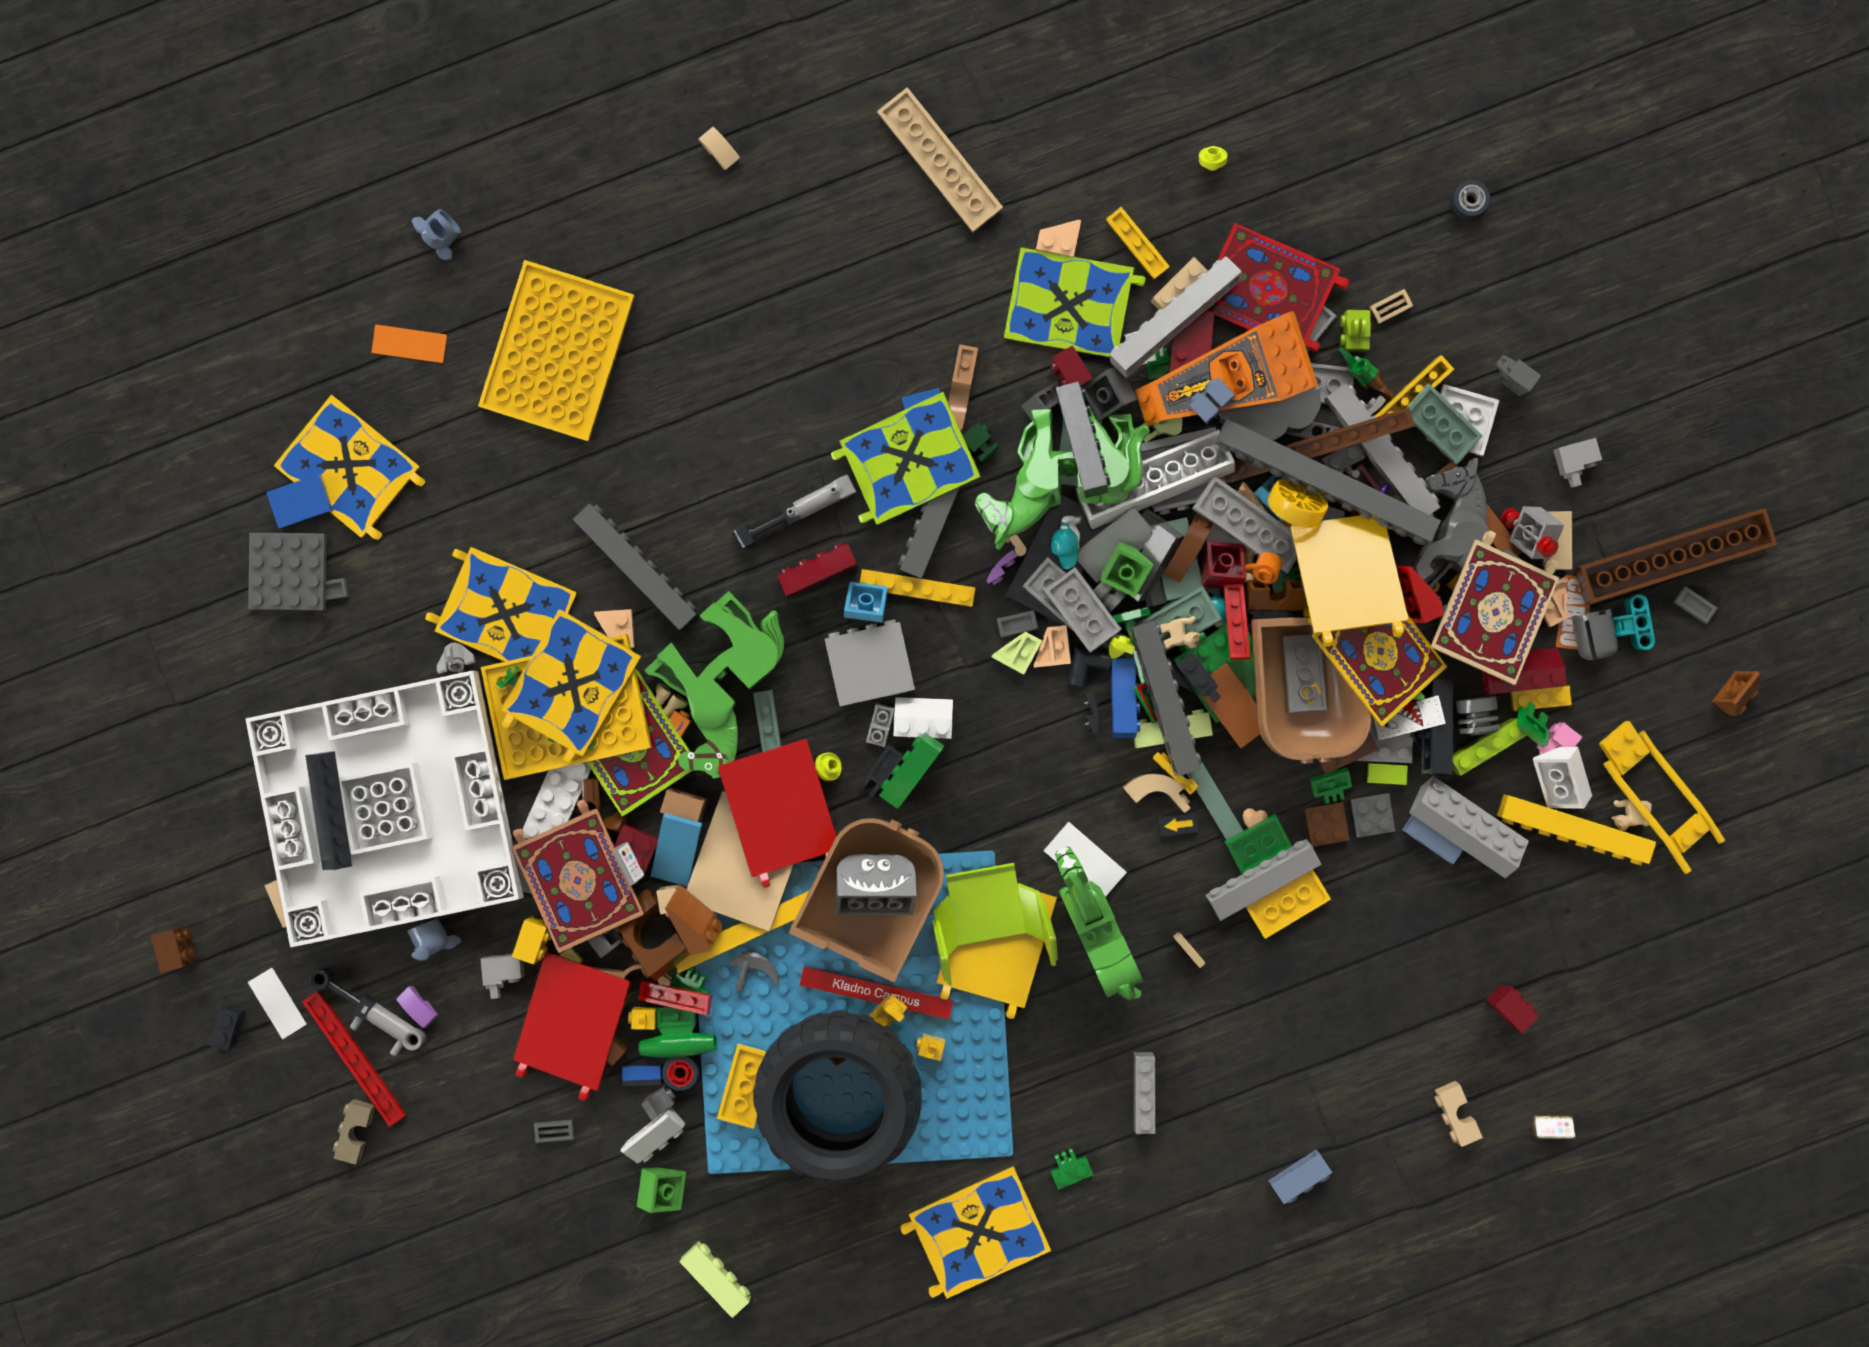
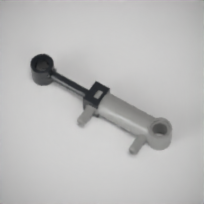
[731,475,856,550]
[309,968,426,1056]

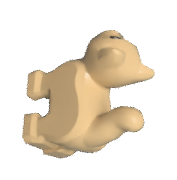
[1160,616,1200,649]
[1611,799,1651,831]

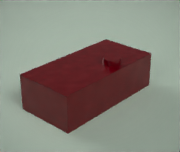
[1168,311,1214,373]

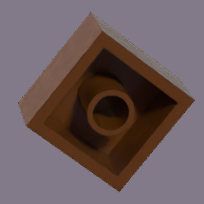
[151,925,197,973]

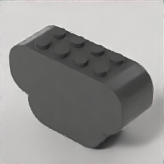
[1214,362,1321,442]

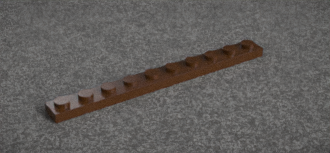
[1224,407,1415,484]

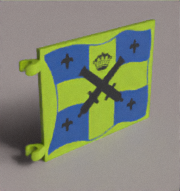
[1004,248,1145,358]
[831,392,981,525]

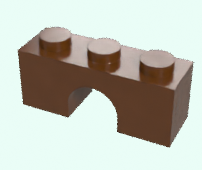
[1245,580,1306,611]

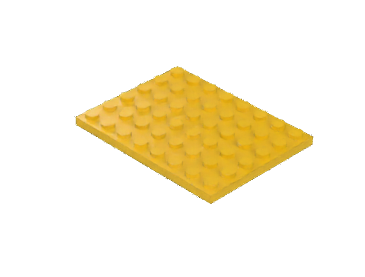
[478,260,635,442]
[481,634,652,780]

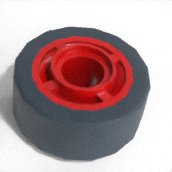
[662,1056,700,1091]

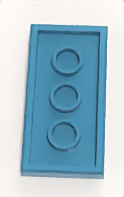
[651,813,702,887]

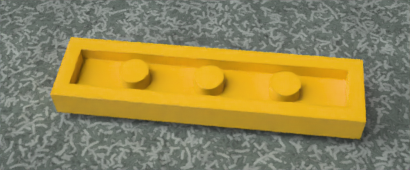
[1106,207,1170,279]

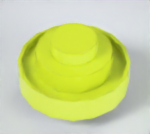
[1199,146,1227,170]
[815,752,842,781]

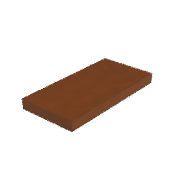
[1201,663,1260,748]

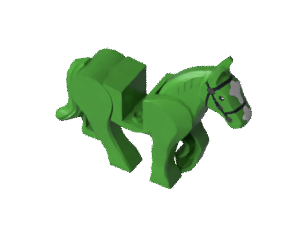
[975,408,1150,550]
[1055,847,1143,1000]

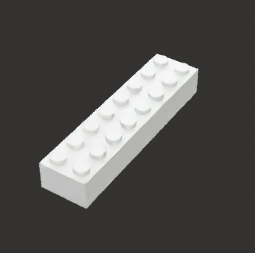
[1076,430,1235,530]

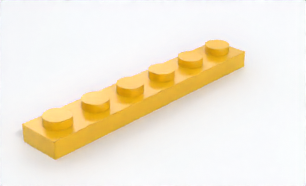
[860,569,975,607]

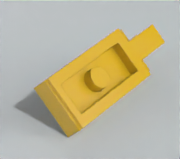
[1153,752,1198,795]

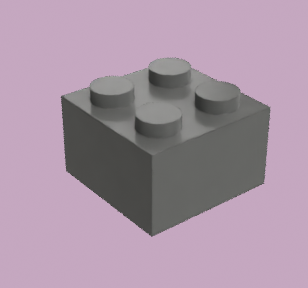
[1081,367,1138,421]

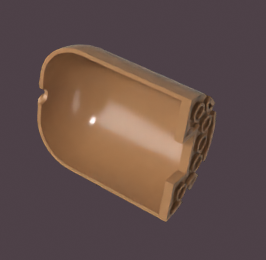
[1252,617,1371,763]
[789,818,944,982]

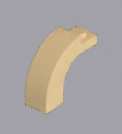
[1123,773,1190,813]

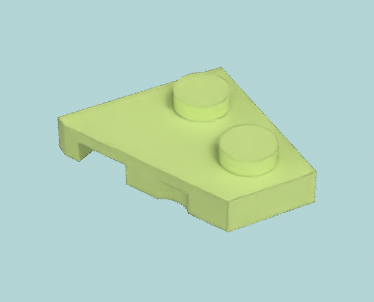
[992,632,1042,675]

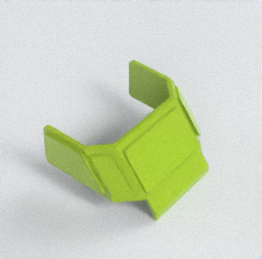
[932,863,1058,985]

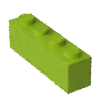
[1453,718,1527,775]

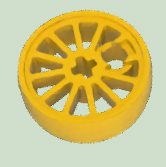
[1268,478,1328,528]

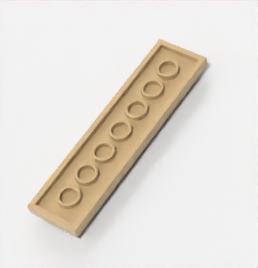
[877,87,1003,232]

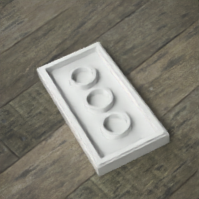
[1044,822,1127,897]

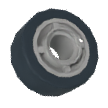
[1451,180,1490,219]

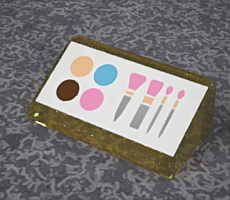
[1533,1116,1575,1139]

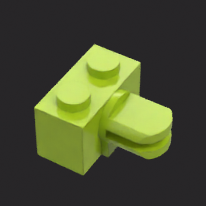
[1340,310,1371,352]

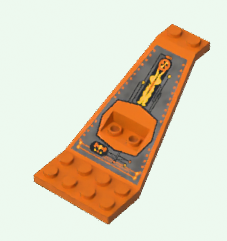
[1135,311,1318,427]

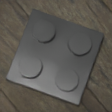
[1350,793,1395,837]

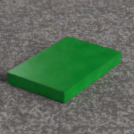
[1224,814,1292,874]

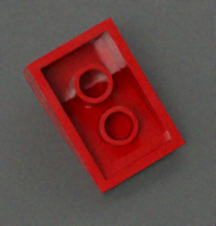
[1396,566,1444,623]

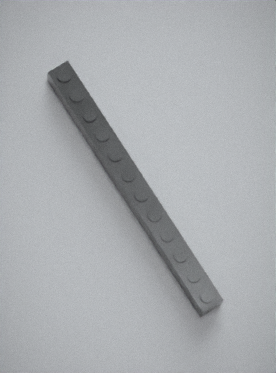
[1214,419,1441,545]

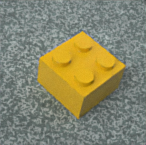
[512,916,552,964]

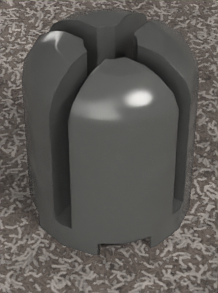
[1571,609,1618,660]

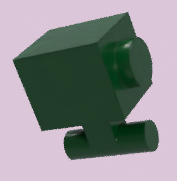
[963,422,1000,463]

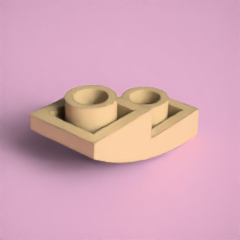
[699,127,740,170]

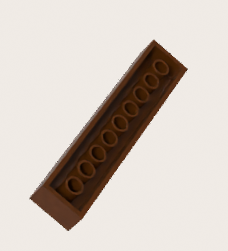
[1574,508,1777,604]

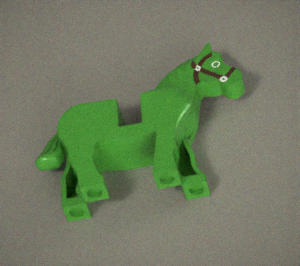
[644,591,784,779]

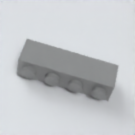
[1134,1052,1155,1134]

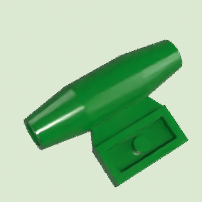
[639,1007,717,1058]

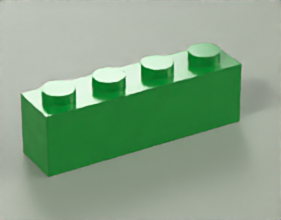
[879,732,944,809]

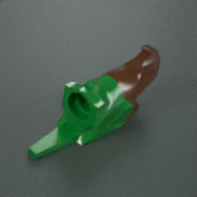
[1339,347,1394,400]

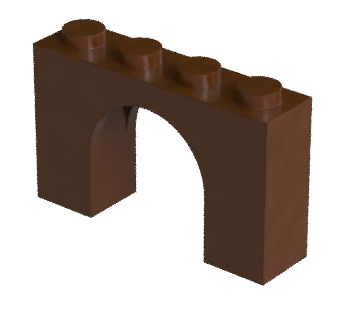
[614,889,690,981]

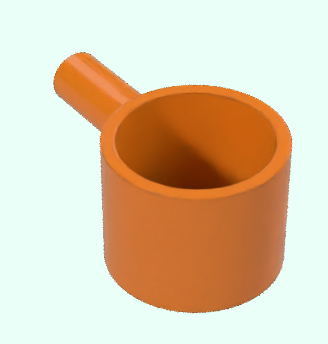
[1245,552,1283,584]

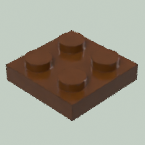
[1304,802,1350,847]

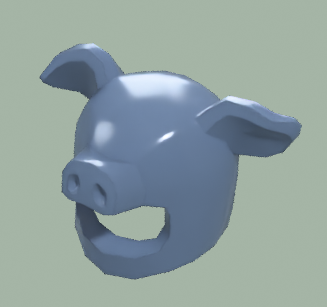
[411,209,461,260]
[407,918,461,961]

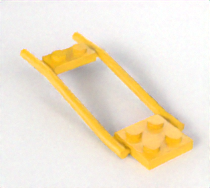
[1599,721,1725,874]

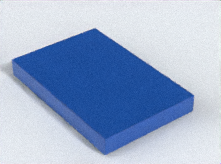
[266,474,333,529]

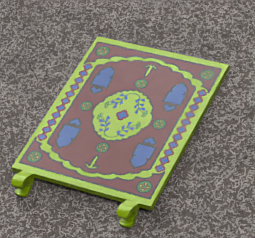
[587,670,693,817]

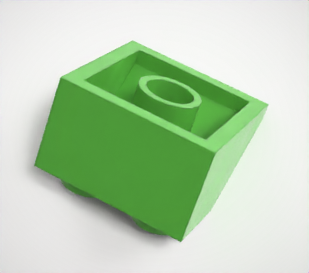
[1101,541,1153,597]
[637,1167,686,1213]

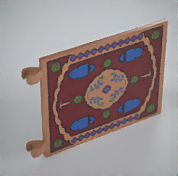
[512,800,644,953]

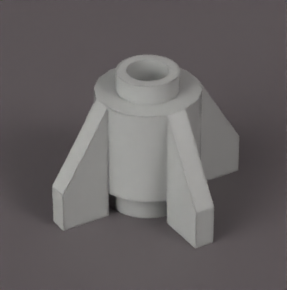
[437,643,475,674]

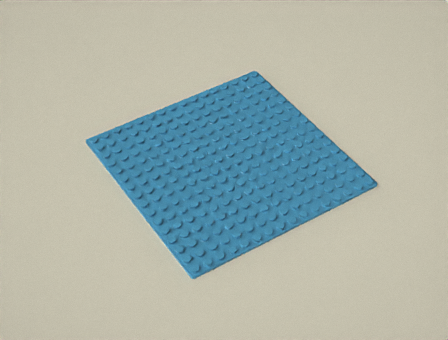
[690,851,1013,1174]

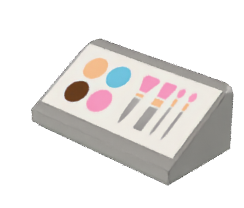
[613,842,644,886]

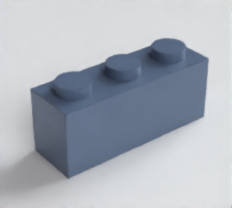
[1402,815,1463,864]
[1268,1149,1332,1204]

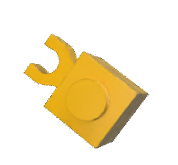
[628,1007,657,1029]
[915,1033,945,1061]

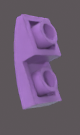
[987,550,1017,585]
[397,986,438,1028]

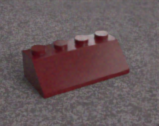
[778,542,858,597]
[1482,648,1567,694]

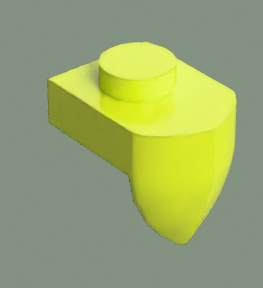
[1109,635,1135,659]

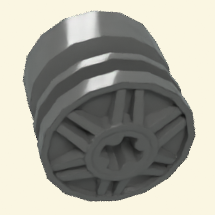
[1455,696,1500,735]

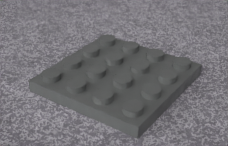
[248,533,327,610]

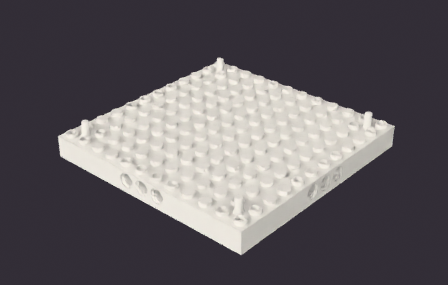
[246,671,524,947]

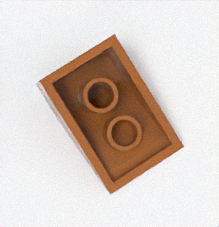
[1712,671,1761,716]
[665,886,723,955]

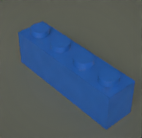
[1111,659,1140,738]

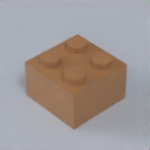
[660,788,708,822]

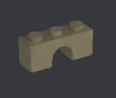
[333,1099,375,1165]

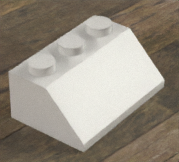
[894,697,953,739]
[1533,747,1592,808]
[621,1107,685,1164]

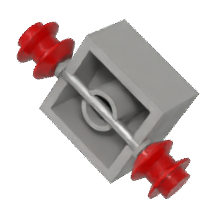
[1501,506,1564,560]

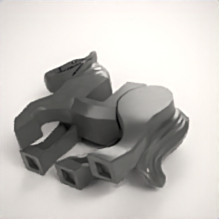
[1412,458,1521,619]

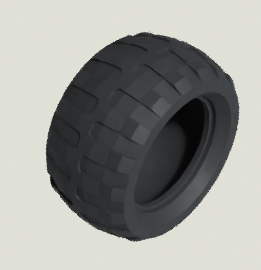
[753,1010,922,1183]

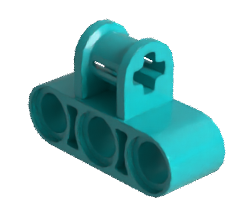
[1613,595,1655,650]

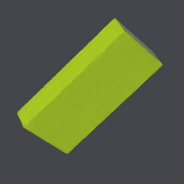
[1367,763,1408,785]

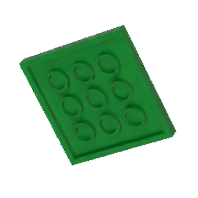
[1173,623,1256,723]

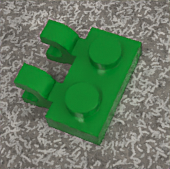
[1517,702,1549,747]

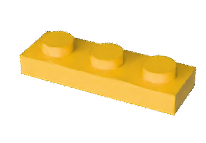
[1510,686,1572,711]

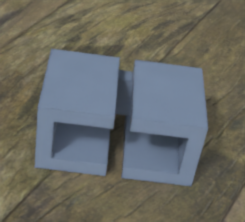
[1190,378,1235,424]

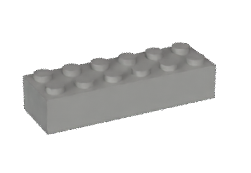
[1409,776,1528,878]

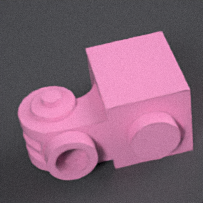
[1537,722,1582,755]

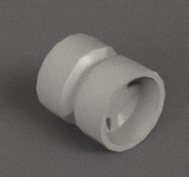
[1093,581,1127,612]

